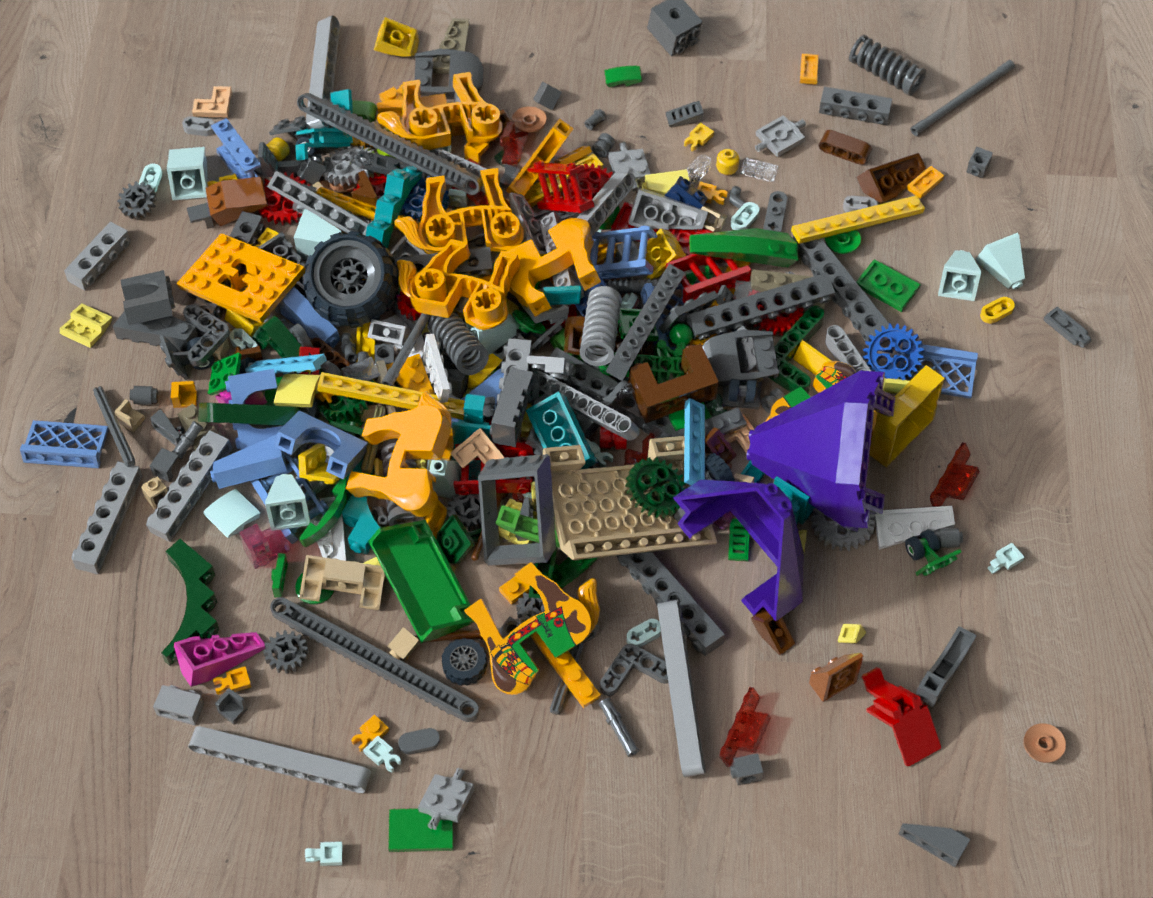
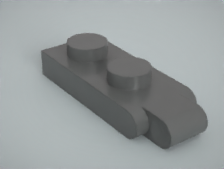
[1043,306,1092,348]

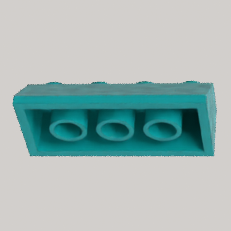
[526,391,598,470]

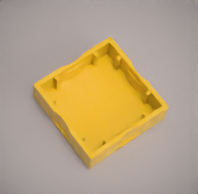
[869,365,945,467]

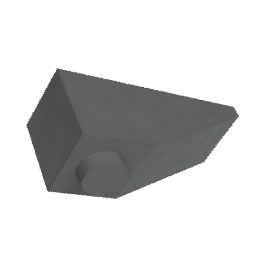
[898,823,970,867]

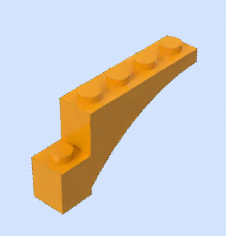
[377,94,464,136]
[506,118,574,196]

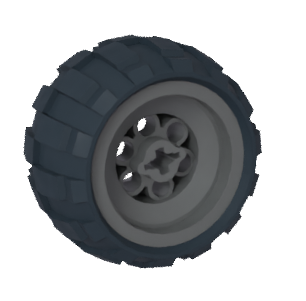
[303,231,399,328]

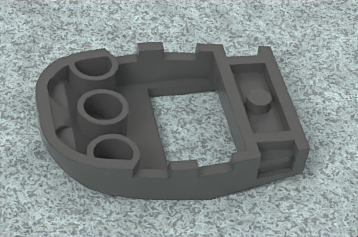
[415,49,484,99]
[702,330,779,386]

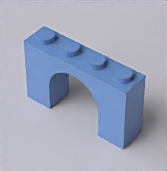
[225,369,284,450]
[274,411,368,480]

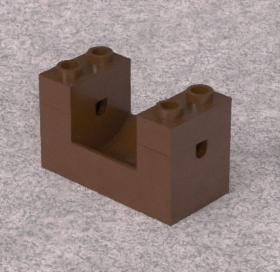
[629,343,719,424]

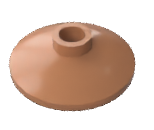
[512,106,547,132]
[320,180,355,194]
[1023,723,1066,763]

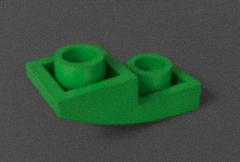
[604,66,643,88]

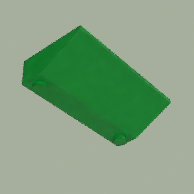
[368,520,475,643]

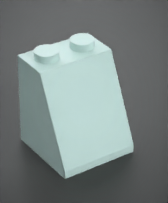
[167,147,208,200]
[294,209,341,261]

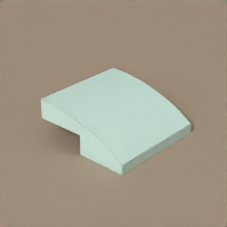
[203,489,260,538]

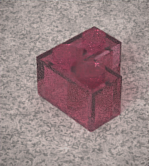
[239,523,290,569]

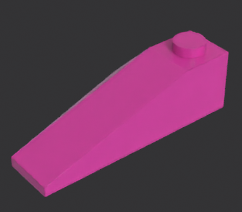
[174,632,266,687]

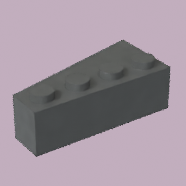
[258,232,308,300]
[113,311,199,352]
[490,368,533,447]

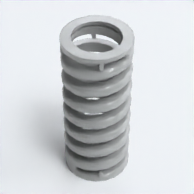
[580,286,622,366]

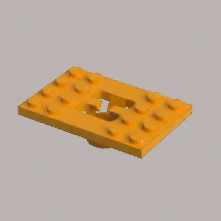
[176,233,306,323]

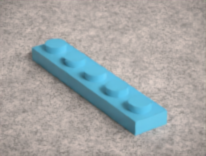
[245,354,327,375]
[684,398,705,485]

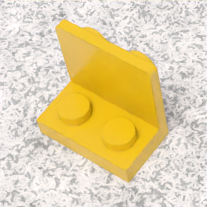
[298,443,340,484]

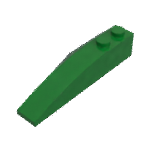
[689,228,798,268]

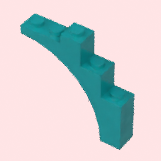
[365,166,423,249]
[342,459,380,555]

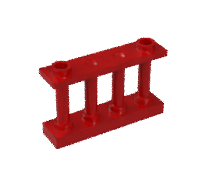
[527,161,594,213]
[665,254,752,303]
[453,442,534,495]

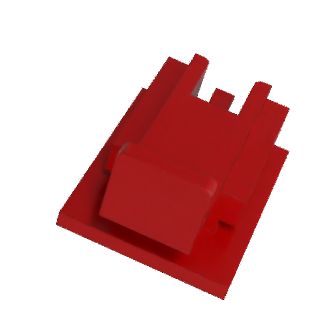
[862,667,941,767]

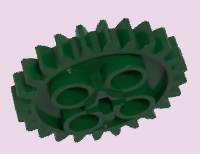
[317,373,375,422]
[625,457,686,519]

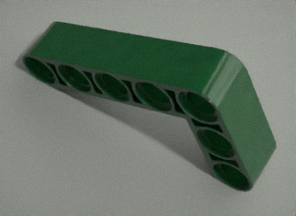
[768,306,824,394]
[252,316,323,375]
[198,403,300,425]

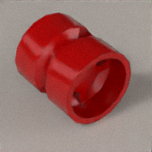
[600,426,628,450]

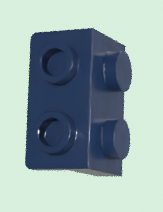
[664,176,707,209]

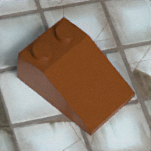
[205,176,268,226]
[809,653,863,702]

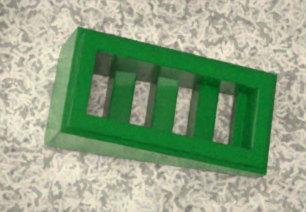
[728,519,749,562]

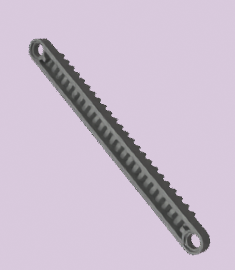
[297,93,483,195]
[270,597,479,722]

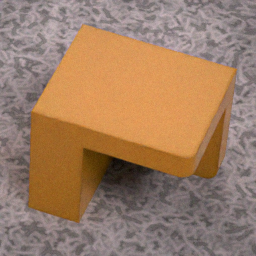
[464,142,489,165]
[171,381,197,408]

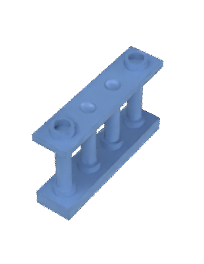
[211,118,261,179]
[590,226,657,279]
[250,453,329,544]

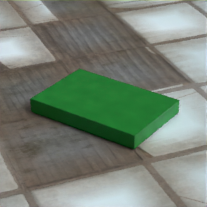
[856,259,921,312]
[388,808,453,852]

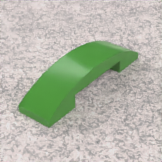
[496,505,560,548]

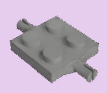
[755,115,806,157]
[608,142,650,192]
[418,768,474,830]

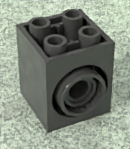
[647,0,703,57]

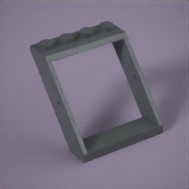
[478,454,556,566]

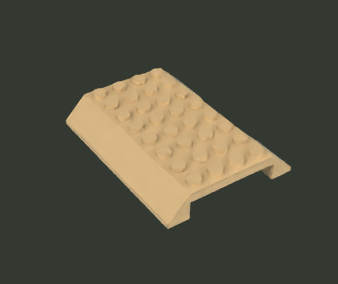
[543,436,717,560]

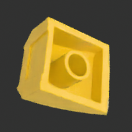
[374,17,419,56]
[638,228,686,280]

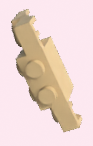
[299,555,385,610]

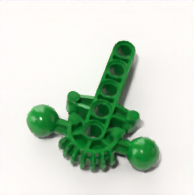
[599,323,693,384]

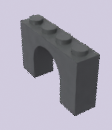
[121,270,175,325]

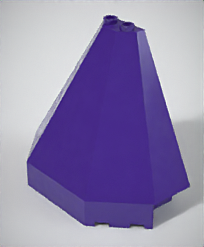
[746,370,895,532]
[673,479,804,621]

